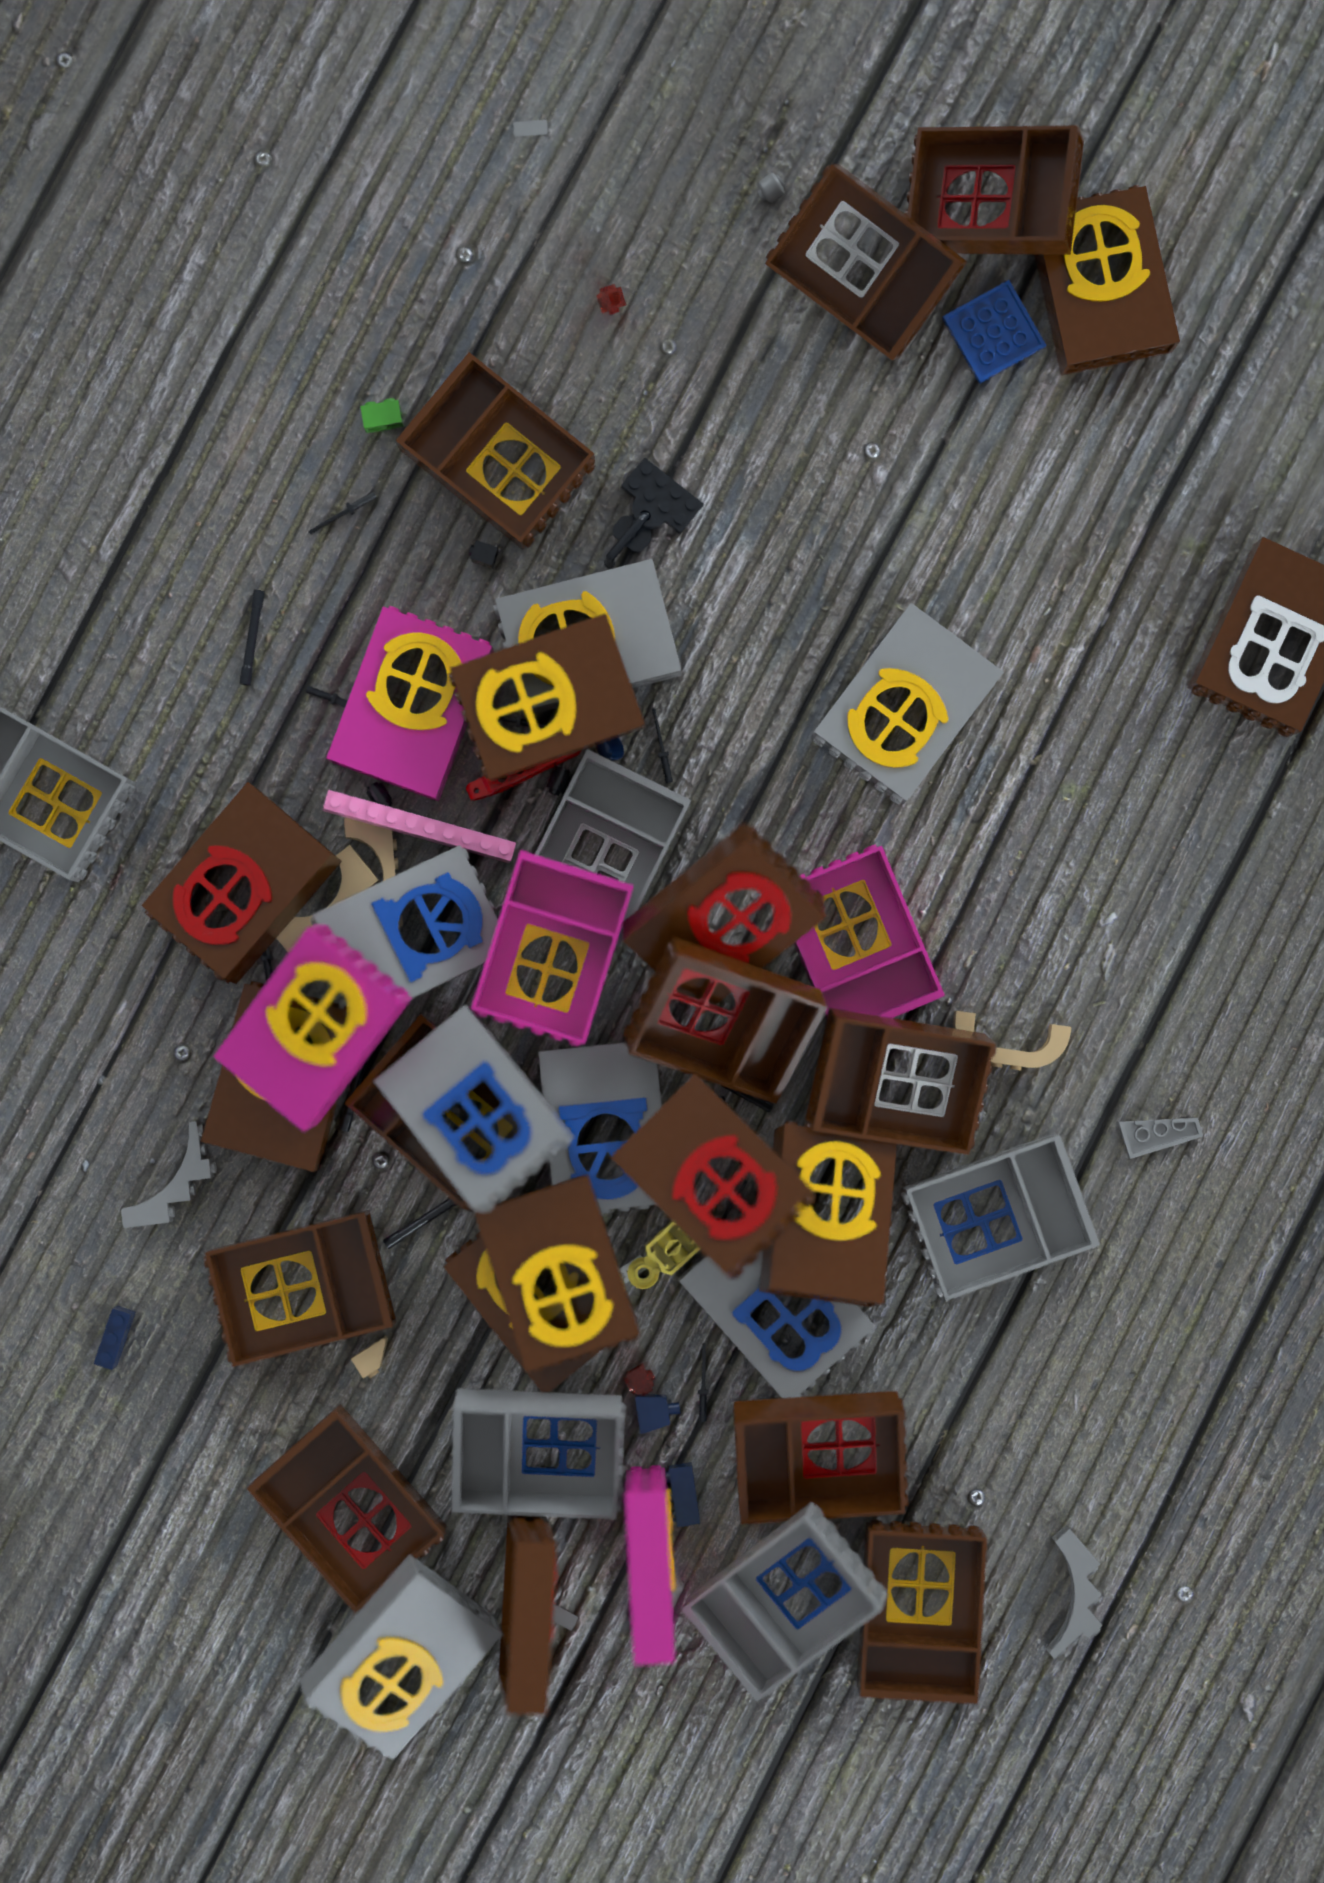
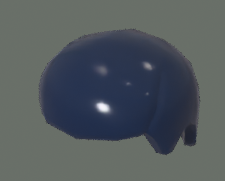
[596,737,624,761]

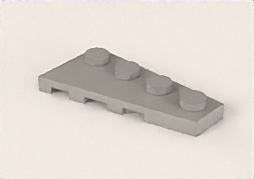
[1117,1118,1203,1159]

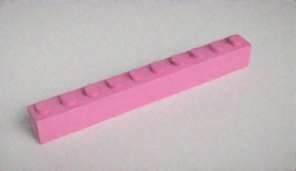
[323,790,516,863]

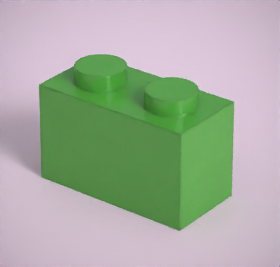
[360,398,404,433]

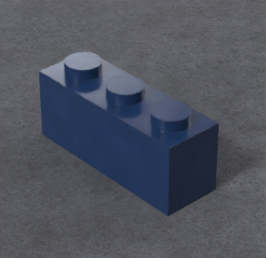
[93,1306,136,1370]
[666,1462,700,1527]

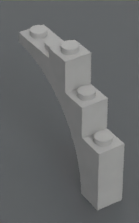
[121,1121,217,1228]
[1046,1525,1103,1658]

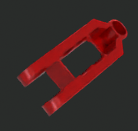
[466,750,582,801]

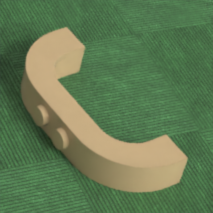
[953,1011,1071,1070]

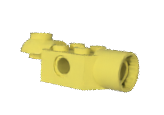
[627,1221,700,1289]

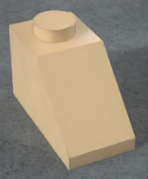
[351,1336,388,1378]

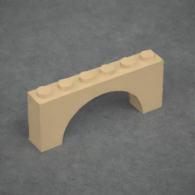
[344,818,403,930]
[277,845,381,953]

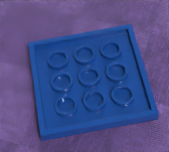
[942,280,1046,384]

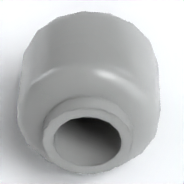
[757,173,786,203]

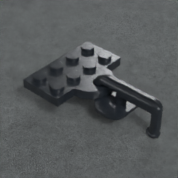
[604,457,704,569]

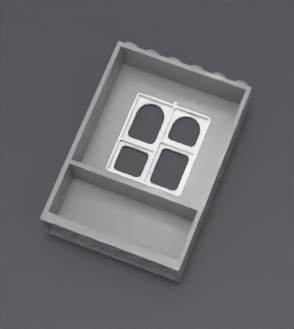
[535,749,691,948]

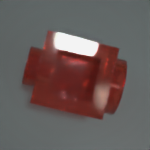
[596,284,626,315]
[624,1363,656,1395]

